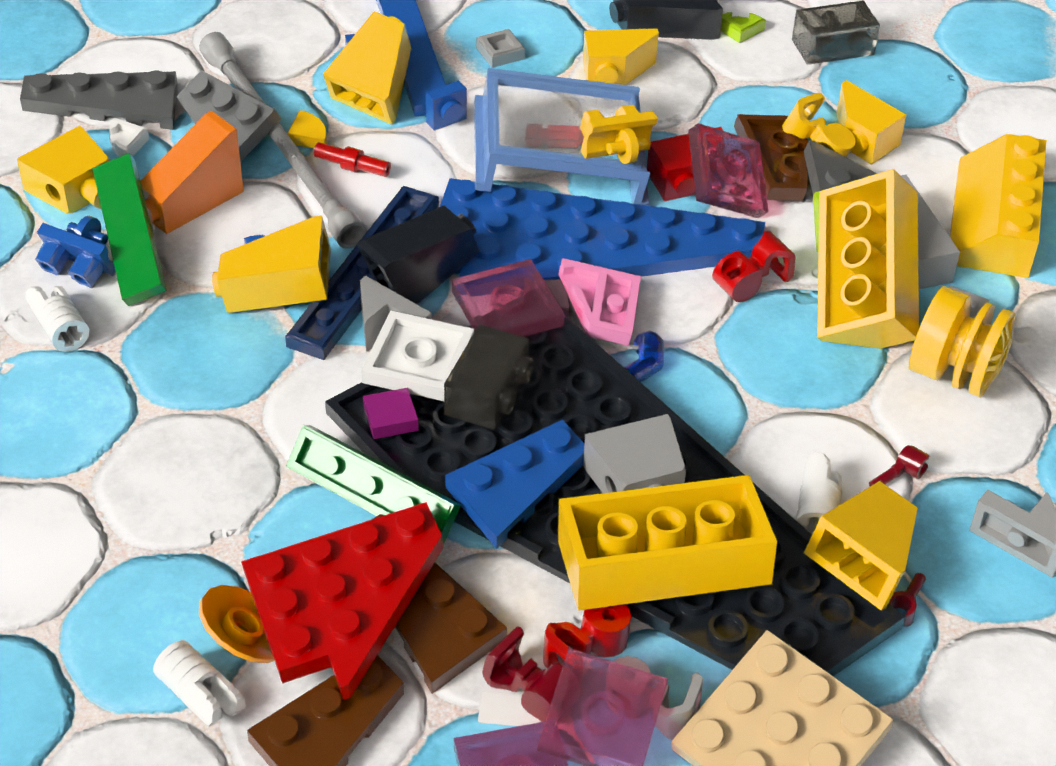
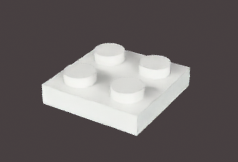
[361,311,474,402]

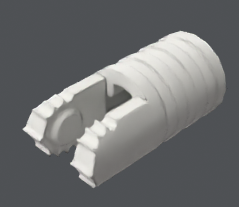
[25,286,89,352]
[796,451,842,534]
[153,640,247,727]

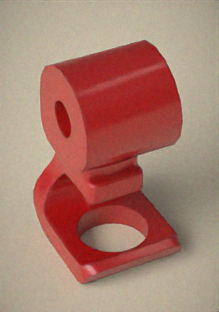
[712,230,796,302]
[543,604,631,684]

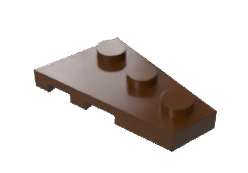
[734,114,808,201]
[247,655,404,766]

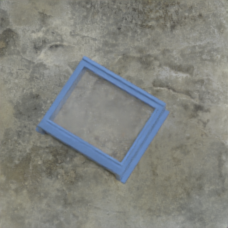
[474,68,650,206]

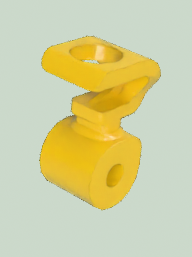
[782,93,856,157]

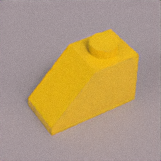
[583,29,659,85]
[836,80,906,165]

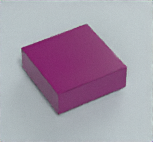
[363,388,418,439]

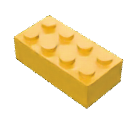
[558,475,777,611]

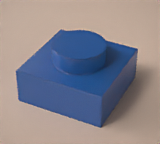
[426,80,467,131]

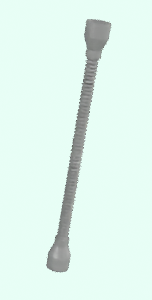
[199,32,367,249]

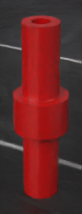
[314,142,391,177]

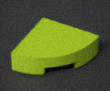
[720,12,766,43]

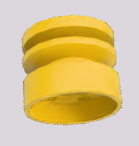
[909,286,1016,398]

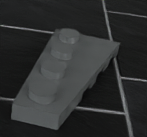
[20,70,178,130]

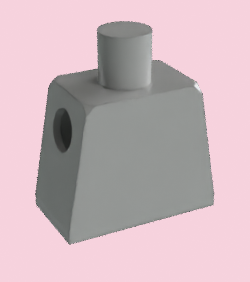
[583,414,686,493]

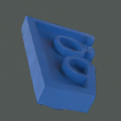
[445,420,584,549]

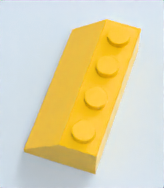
[950,134,1047,278]
[817,169,919,349]

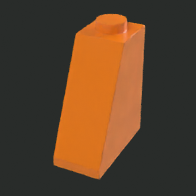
[140,111,244,234]

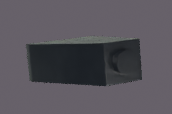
[609,0,723,40]
[357,205,480,304]

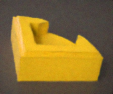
[287,110,327,149]

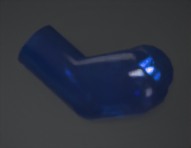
[624,331,664,382]

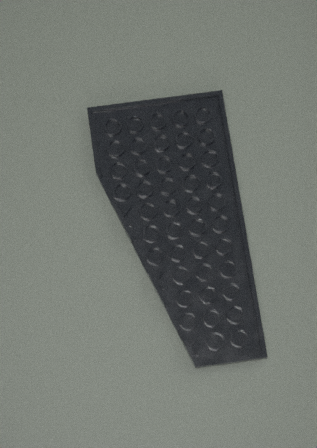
[325,291,905,676]

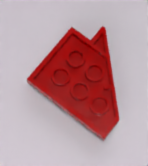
[241,502,444,700]

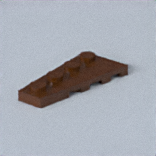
[373,513,507,694]

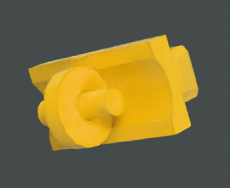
[580,105,658,164]

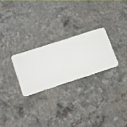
[478,691,569,730]

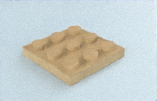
[671,630,893,766]

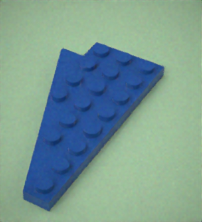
[440,178,765,301]

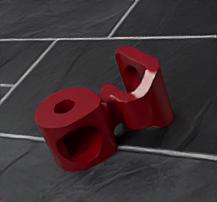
[482,626,583,725]

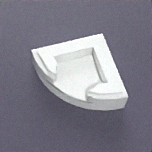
[109,118,149,157]

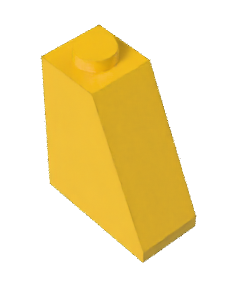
[323,11,411,125]
[212,215,331,313]
[804,481,918,611]

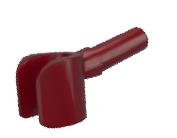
[869,445,930,486]
[889,573,926,627]

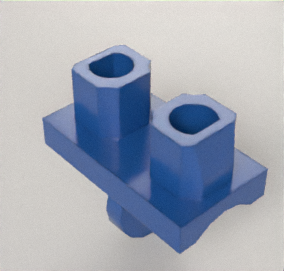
[35,216,116,288]

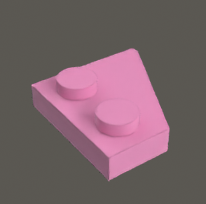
[559,258,641,346]

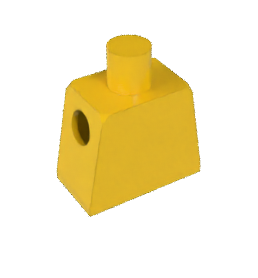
[17,126,110,213]

